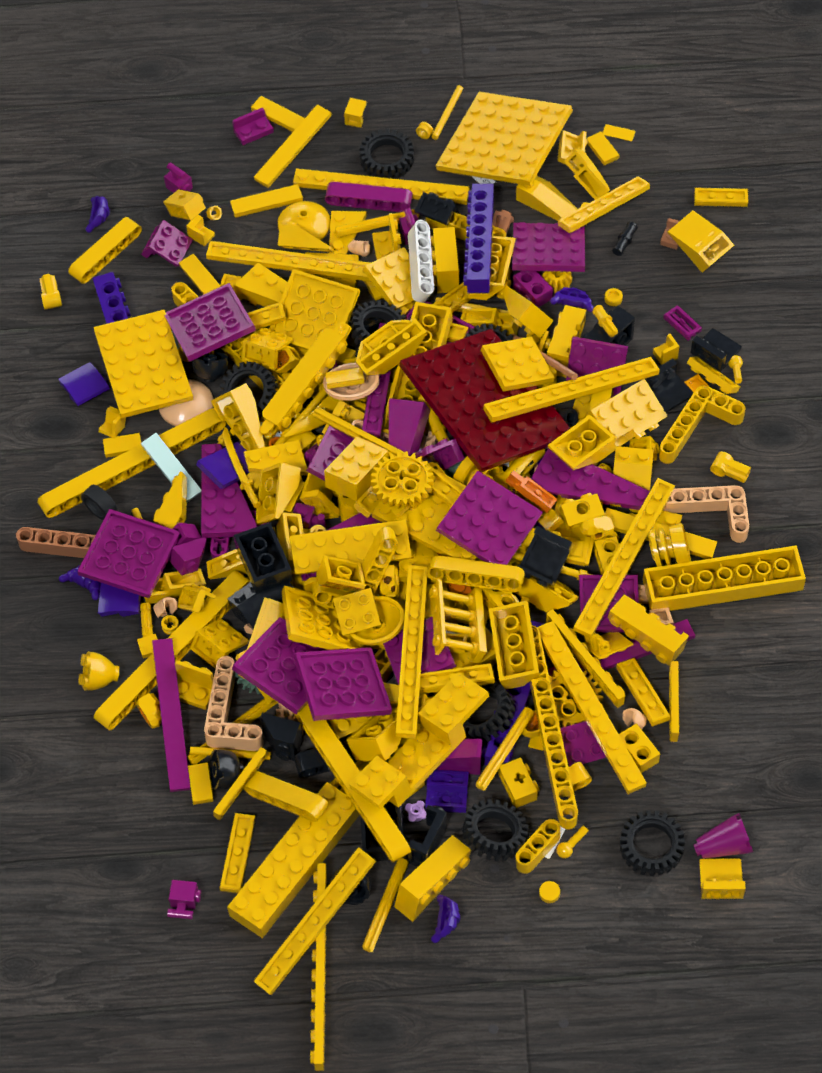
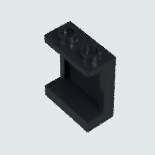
[517,526,574,588]
[408,805,447,867]

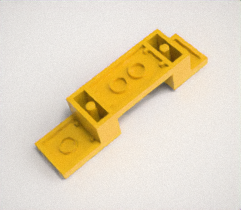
[349,672,489,809]

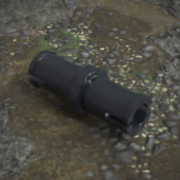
[612,222,638,256]

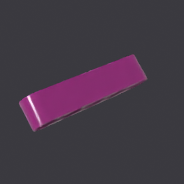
[325,182,413,212]

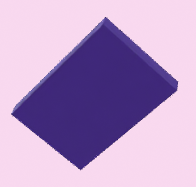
[196,442,250,489]

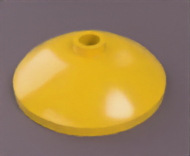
[278,201,331,240]
[349,596,404,645]

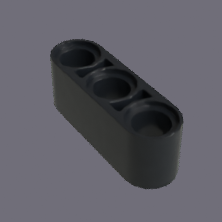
[294,741,355,778]

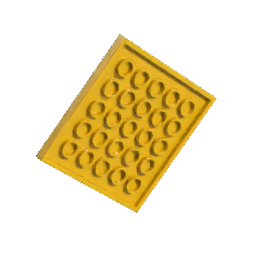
[436,92,573,186]

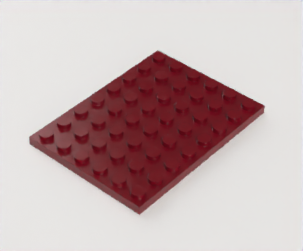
[399,329,570,472]

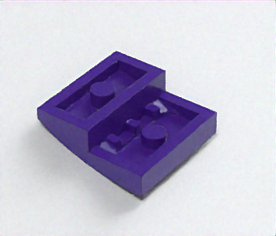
[58,362,110,406]
[98,583,141,617]
[425,770,469,813]

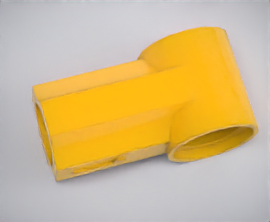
[40,274,62,310]
[710,451,751,483]

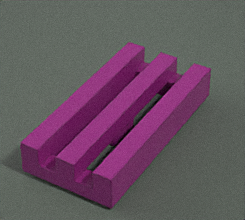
[664,305,702,341]

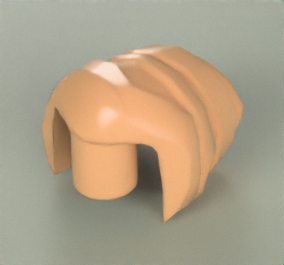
[348,240,370,257]
[153,597,177,618]
[622,708,647,730]

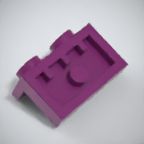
[232,108,274,145]

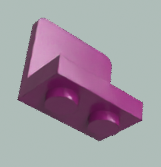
[415,438,465,471]

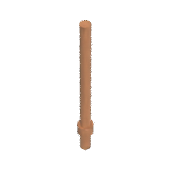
[511,334,578,380]

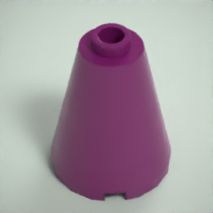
[693,813,753,859]

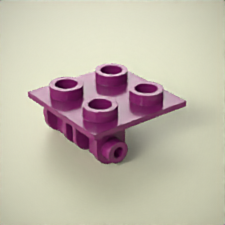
[560,721,606,767]

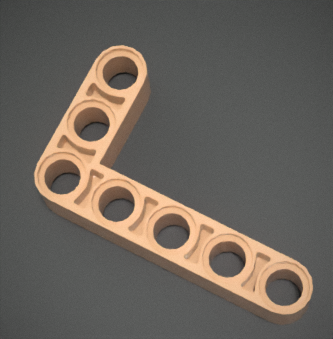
[663,486,749,543]
[204,656,263,751]

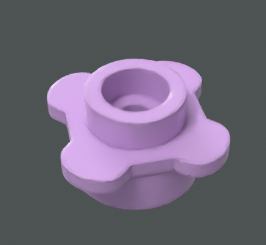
[405,800,426,822]

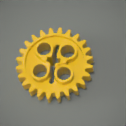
[371,451,434,509]
[539,670,603,728]

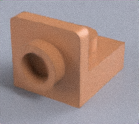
[493,210,514,234]
[660,218,679,250]

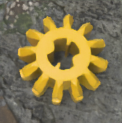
[542,271,572,293]

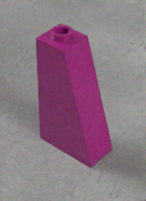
[389,398,430,471]
[435,739,482,775]

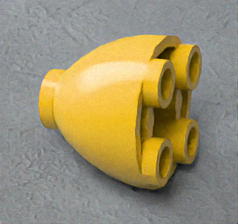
[78,651,119,691]

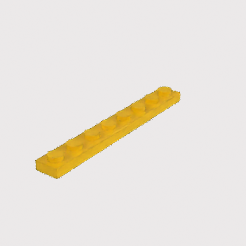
[254,847,376,995]

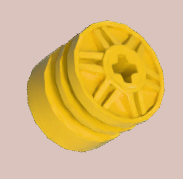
[649,523,691,567]

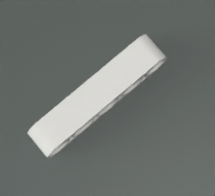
[408,220,434,303]

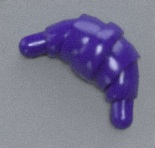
[86,196,110,233]
[550,287,594,312]
[59,565,101,600]
[431,895,461,943]

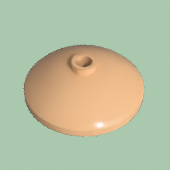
[323,363,379,401]
[159,379,213,426]

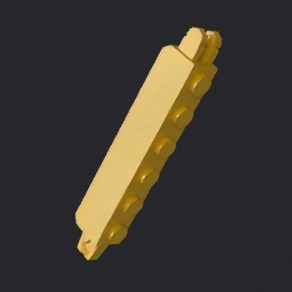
[259,321,352,440]

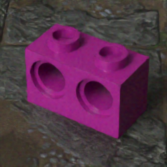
[513,271,553,308]

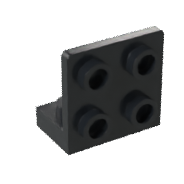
[414,192,460,226]
[691,328,742,372]
[645,358,694,413]

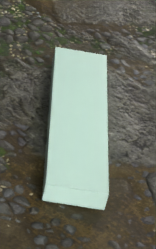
[141,433,201,502]

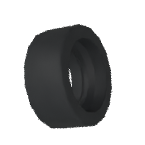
[81,484,117,520]

